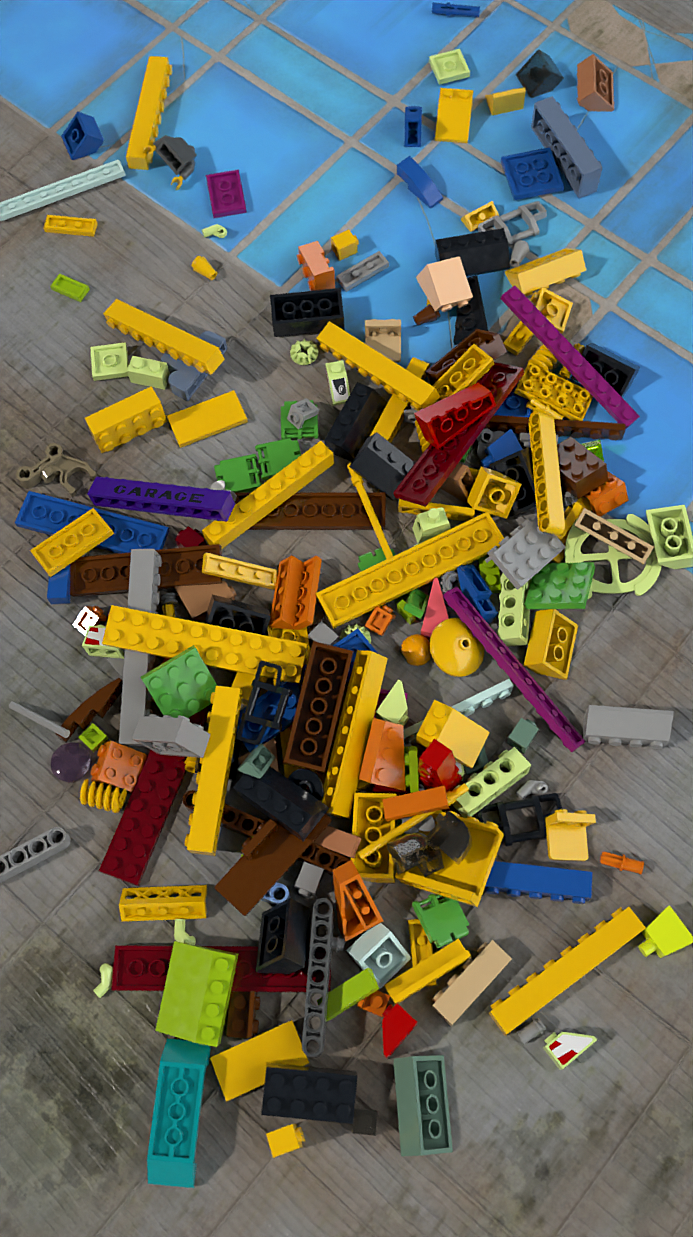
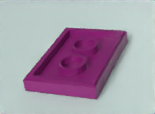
[206,169,247,218]

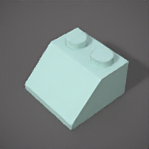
[346,923,411,989]

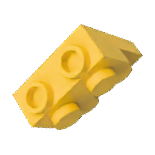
[530,287,573,334]

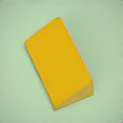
[460,201,499,232]

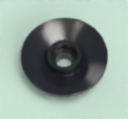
[288,769,324,801]

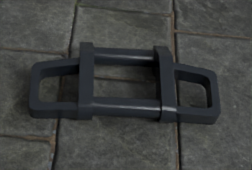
[237,661,293,745]
[477,793,563,846]

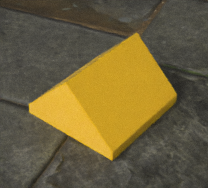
[485,88,526,116]

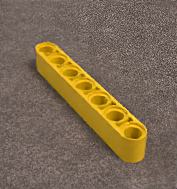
[370,357,430,443]
[528,411,565,535]

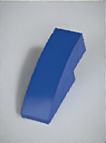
[397,156,443,209]
[47,564,70,604]
[457,565,498,624]

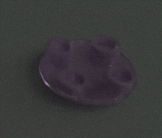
[50,742,92,783]

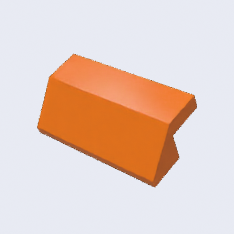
[269,555,322,630]

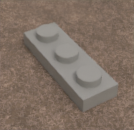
[336,251,389,292]

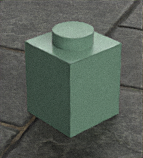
[507,718,539,754]

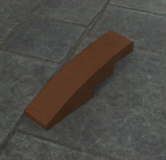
[55,678,123,743]

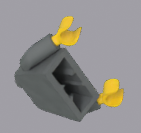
[143,136,197,190]

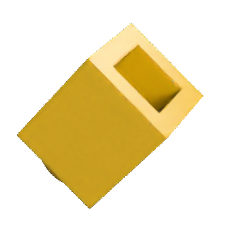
[331,229,359,261]

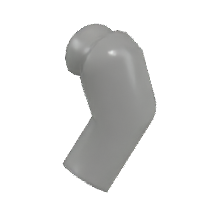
[516,780,548,800]

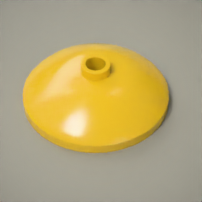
[430,618,485,677]

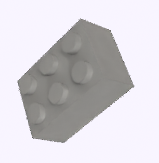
[132,714,211,758]

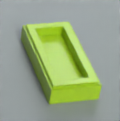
[50,273,90,302]

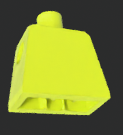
[638,905,693,958]

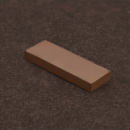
[313,826,361,858]

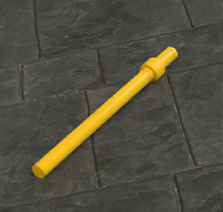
[347,463,393,560]
[357,783,469,860]

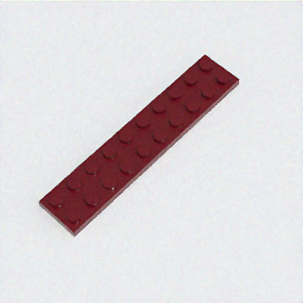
[393,362,525,507]
[99,704,213,886]
[112,945,331,993]

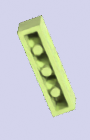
[496,573,532,647]
[452,747,531,818]

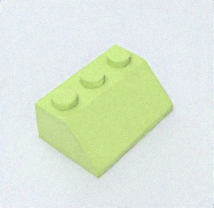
[646,505,693,569]

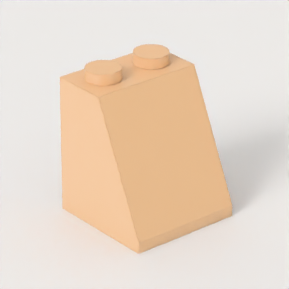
[416,257,473,312]

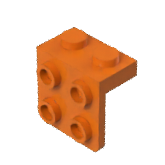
[584,471,629,517]
[90,741,147,792]

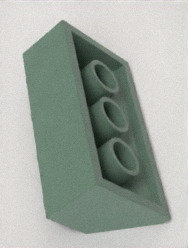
[393,1055,453,1156]

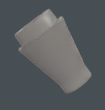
[509,240,529,267]

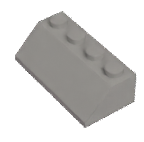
[583,705,673,749]

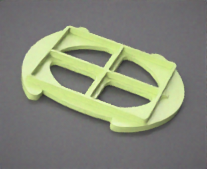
[564,514,662,599]

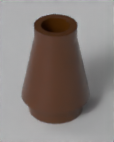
[413,304,440,326]

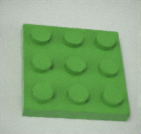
[525,562,595,609]
[141,645,217,718]

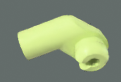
[202,224,227,238]
[174,919,196,945]
[93,963,113,998]

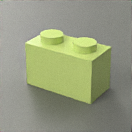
[127,356,170,390]

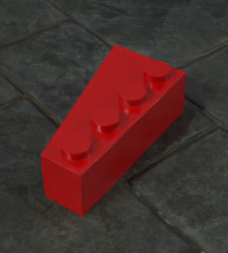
[414,383,496,450]
[418,738,464,792]

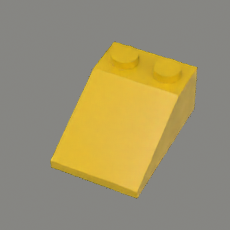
[435,88,473,143]
[416,700,490,769]

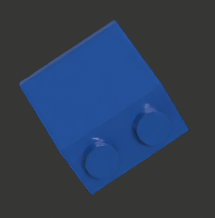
[61,111,104,160]

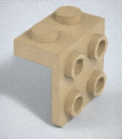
[365,319,401,363]

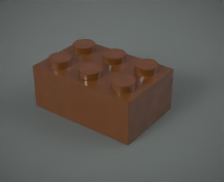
[557,437,608,499]

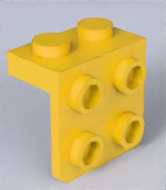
[545,809,596,861]

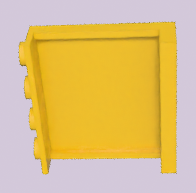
[395,810,504,907]

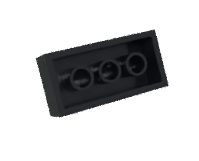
[270,288,345,337]
[261,1063,358,1124]

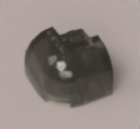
[427,811,472,865]
[387,832,444,877]

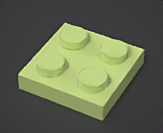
[429,49,470,85]
[90,342,129,381]

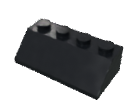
[435,228,510,277]
[324,382,388,462]
[234,766,329,842]

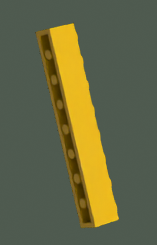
[126,56,172,170]
[103,299,225,375]
[316,321,440,411]
[202,441,334,549]
[321,650,388,819]
[185,686,243,856]
[489,907,646,1036]

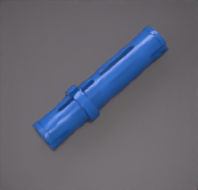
[432,2,480,17]

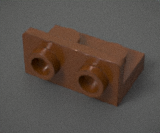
[227,991,260,1039]

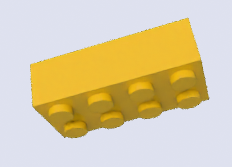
[85,386,167,453]

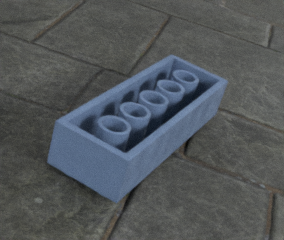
[531,96,602,199]

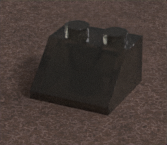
[515,49,564,98]

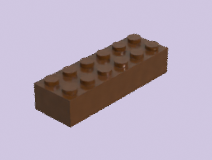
[282,641,353,774]

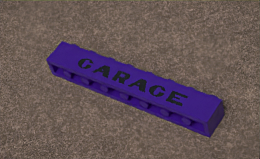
[87,476,235,522]

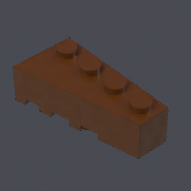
[425,329,507,386]

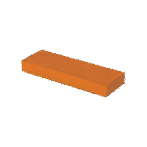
[382,786,449,821]

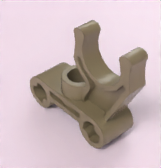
[16,443,97,497]

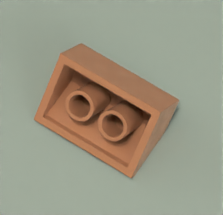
[577,54,614,112]

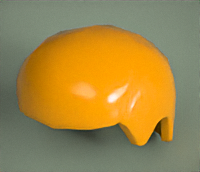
[401,634,431,666]

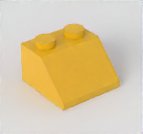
[467,466,522,519]

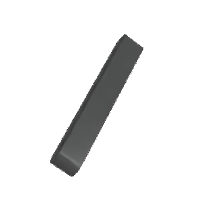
[302,898,335,1058]

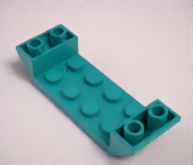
[147,1039,211,1188]

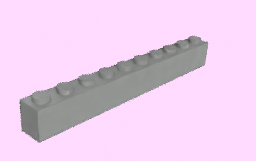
[119,549,162,747]

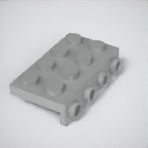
[485,516,566,590]

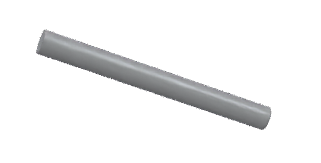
[9,701,70,738]

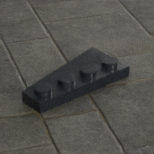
[454,275,488,345]

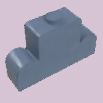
[161,331,227,401]

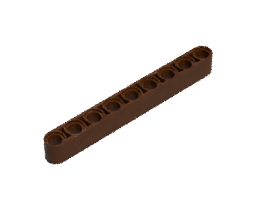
[183,790,350,876]

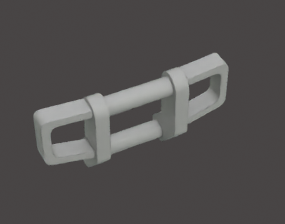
[478,201,547,247]

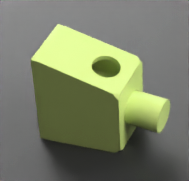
[412,507,451,544]

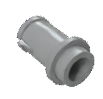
[318,934,345,952]
[516,1018,546,1045]

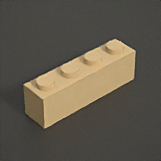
[574,508,654,565]
[432,940,512,1026]

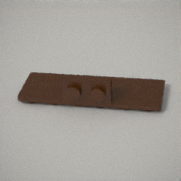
[214,814,332,916]

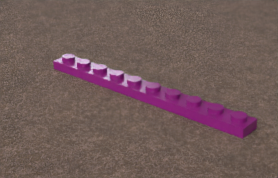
[500,285,640,429]
[443,587,586,752]

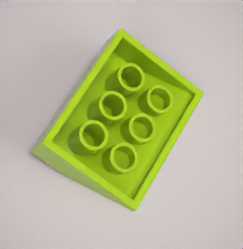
[155,941,239,1047]

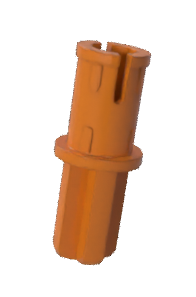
[600,851,644,875]

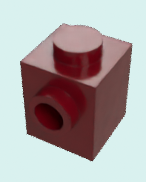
[175,526,207,548]

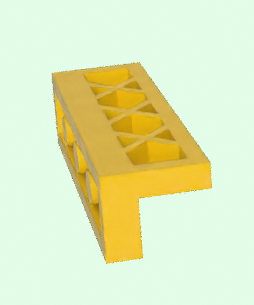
[119,885,207,922]
[384,938,471,1005]

